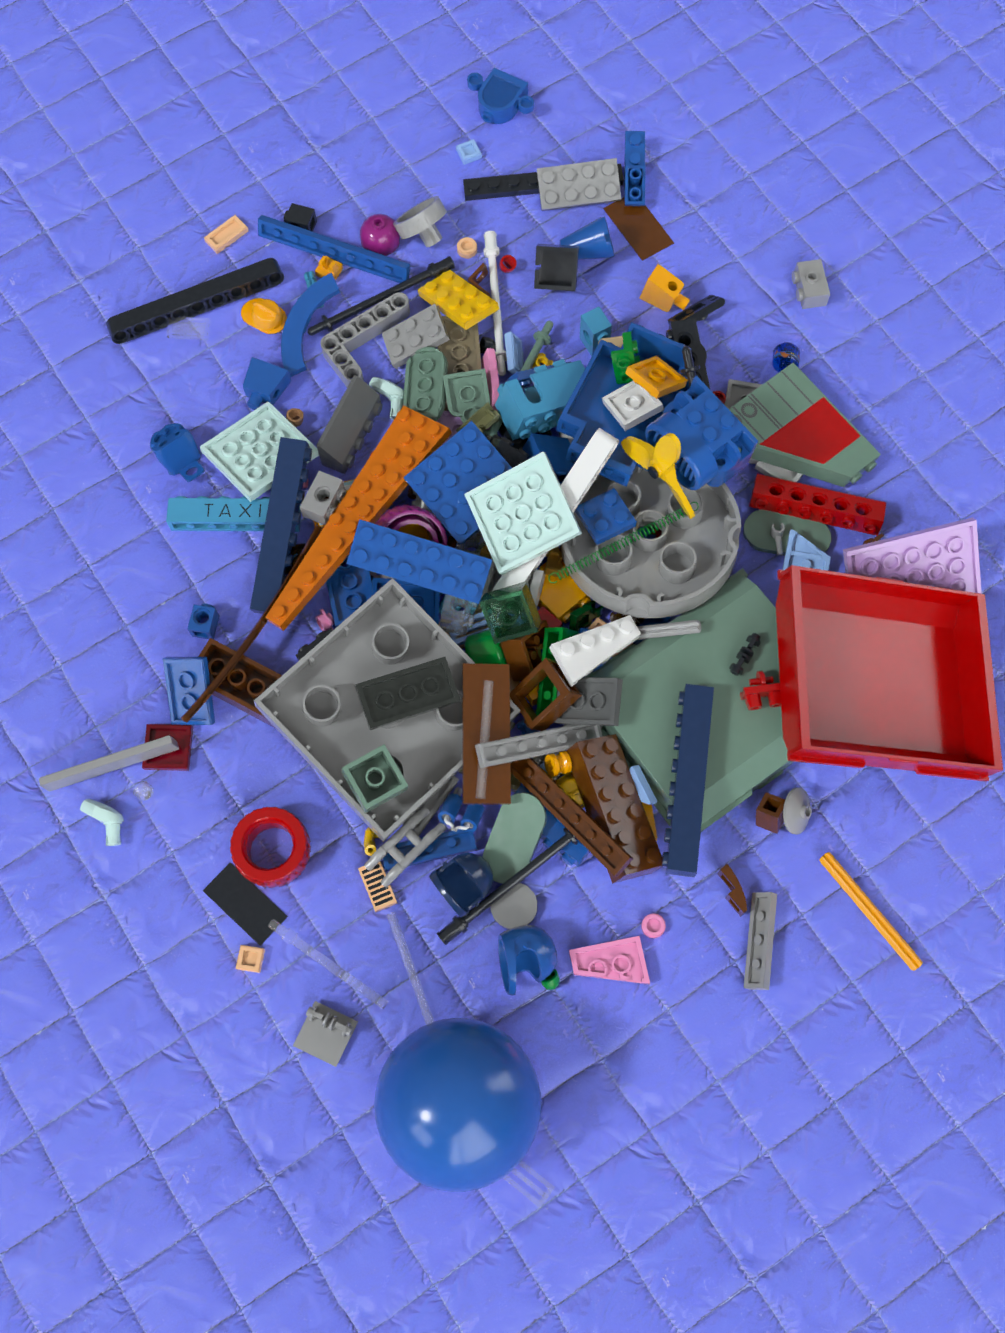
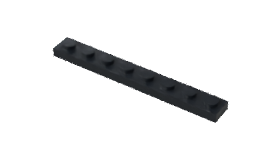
[463,164,624,201]

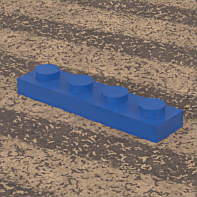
[383,829,477,871]

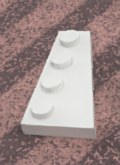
[549,615,641,687]

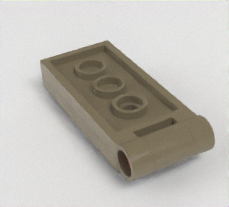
[438,316,482,411]

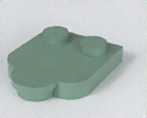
[443,369,490,423]

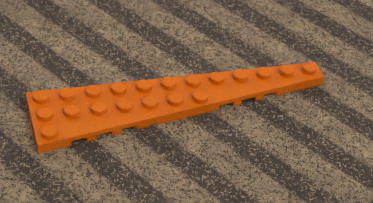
[265,405,452,631]

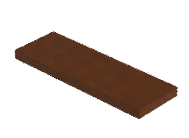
[462,663,511,805]

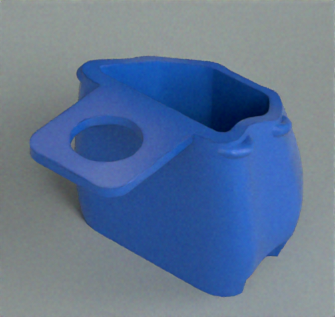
[150,423,205,482]

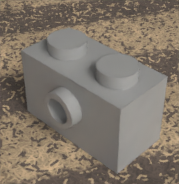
[792,259,830,309]

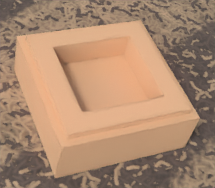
[235,945,265,973]

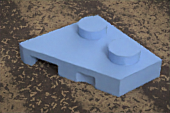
[782,529,831,571]

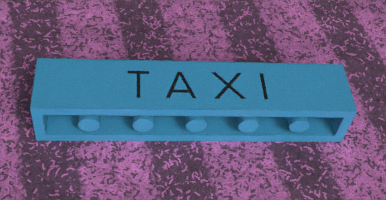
[166,496,301,532]

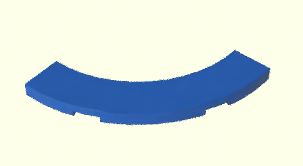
[281,272,341,377]

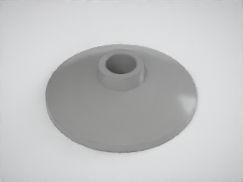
[783,787,812,835]

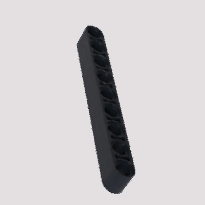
[106,258,284,344]

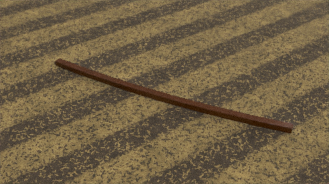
[181,524,324,723]

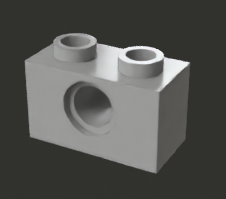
[300,471,346,525]

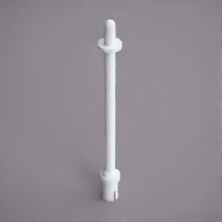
[483,231,507,376]

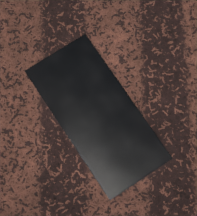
[203,863,288,946]

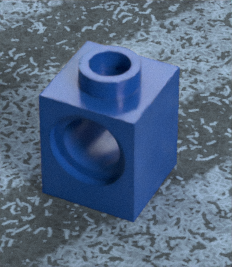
[187,603,220,639]

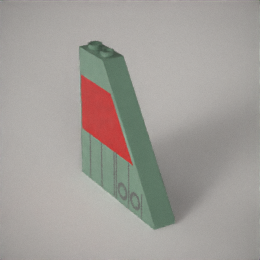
[729,363,881,487]

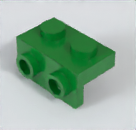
[611,331,640,384]

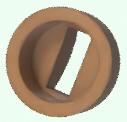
[286,408,303,427]

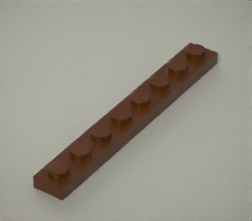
[510,758,633,877]

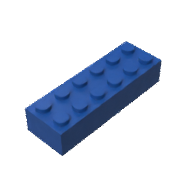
[346,519,493,604]

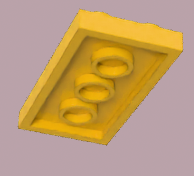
[417,270,499,330]

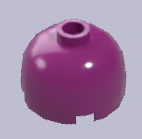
[360,214,400,256]

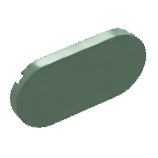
[403,347,448,421]
[743,510,831,556]
[482,792,547,884]

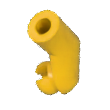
[364,827,379,856]

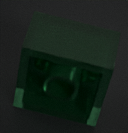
[479,581,542,644]

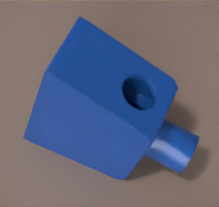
[243,357,291,410]

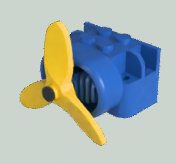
[621,376,758,519]

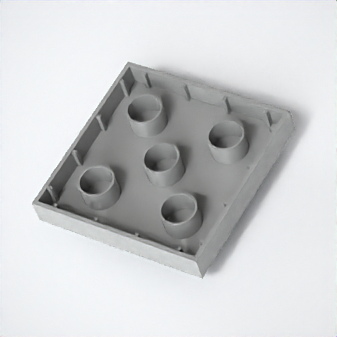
[254,578,521,842]

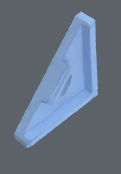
[629,765,657,805]

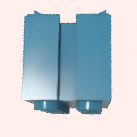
[495,359,585,440]

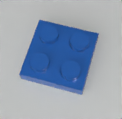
[575,488,637,545]

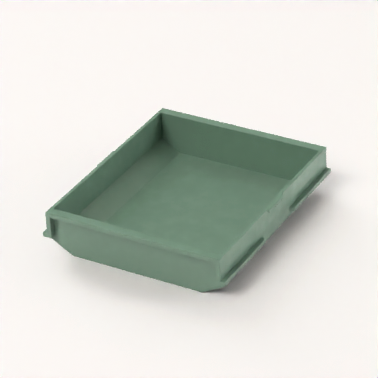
[586,568,795,832]

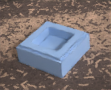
[456,139,482,165]

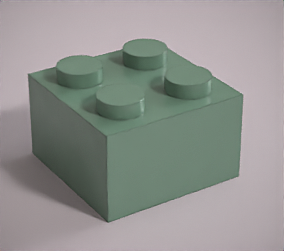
[341,744,408,814]

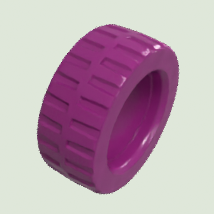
[375,504,448,546]

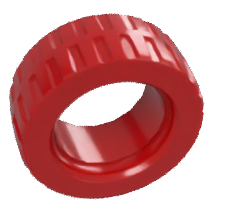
[230,807,311,888]

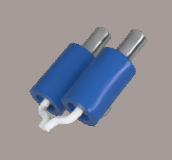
[438,787,485,833]

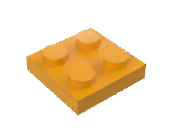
[625,355,688,399]

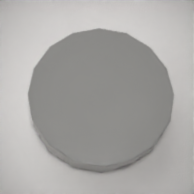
[491,883,537,929]

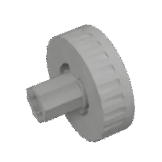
[393,196,447,247]

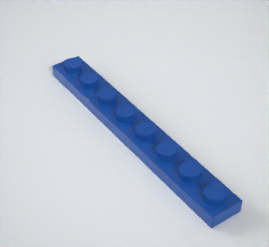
[258,215,410,283]

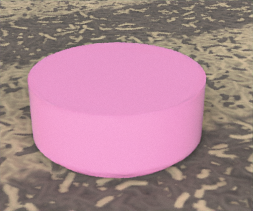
[641,913,666,939]

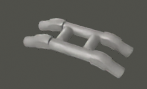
[364,806,446,888]

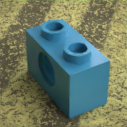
[580,307,612,356]

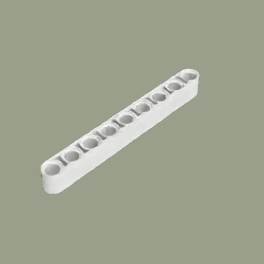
[489,428,619,610]

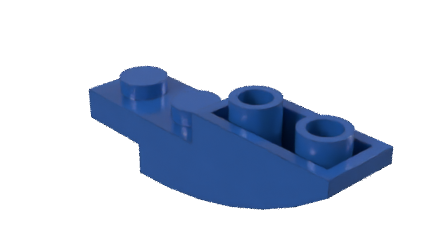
[624,131,646,206]

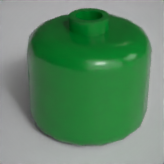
[464,628,507,664]

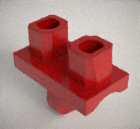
[740,671,781,711]

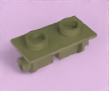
[456,402,500,433]

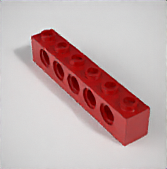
[749,474,886,536]

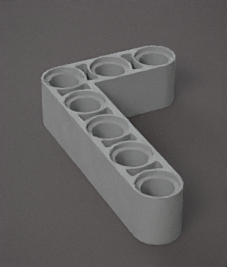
[321,292,410,387]

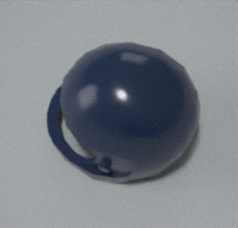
[429,852,493,918]

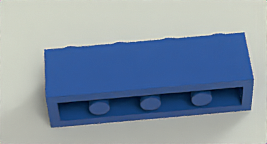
[513,784,590,867]

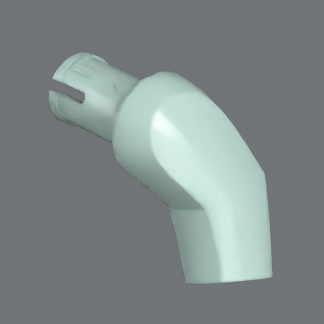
[369,377,404,420]
[80,799,124,846]

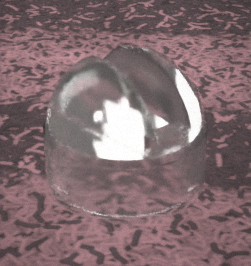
[133,780,154,801]

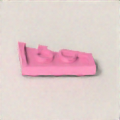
[569,936,650,985]

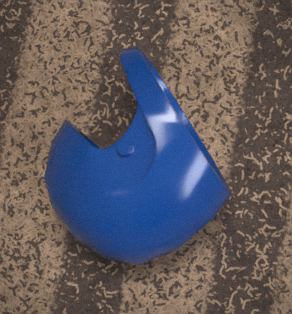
[498,925,557,996]

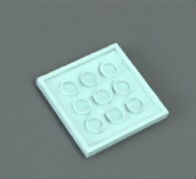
[200,402,319,502]
[464,452,582,575]

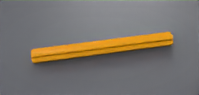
[819,852,923,971]

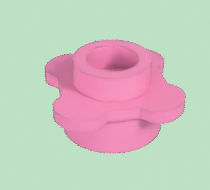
[316,609,335,631]

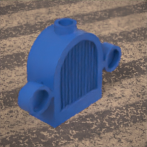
[467,68,534,124]

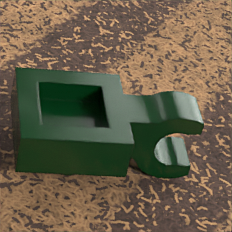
[569,600,604,632]

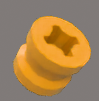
[545,751,572,777]

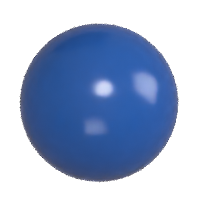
[374,1018,541,1192]

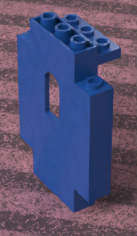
[556,322,692,487]

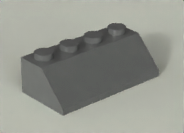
[316,375,383,474]

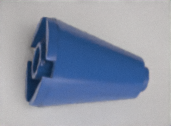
[559,217,615,260]

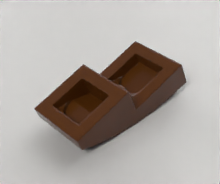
[717,864,747,917]

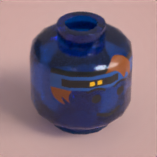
[772,342,800,372]

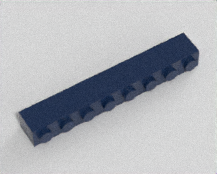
[250,437,312,614]
[662,684,714,877]

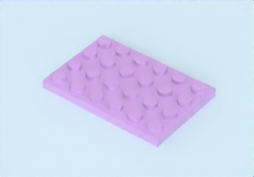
[843,517,982,594]

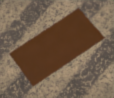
[603,197,674,261]

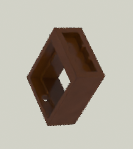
[510,658,582,731]

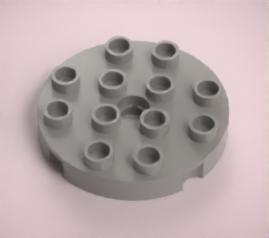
[561,467,741,618]

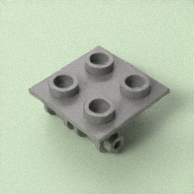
[293,1001,358,1067]

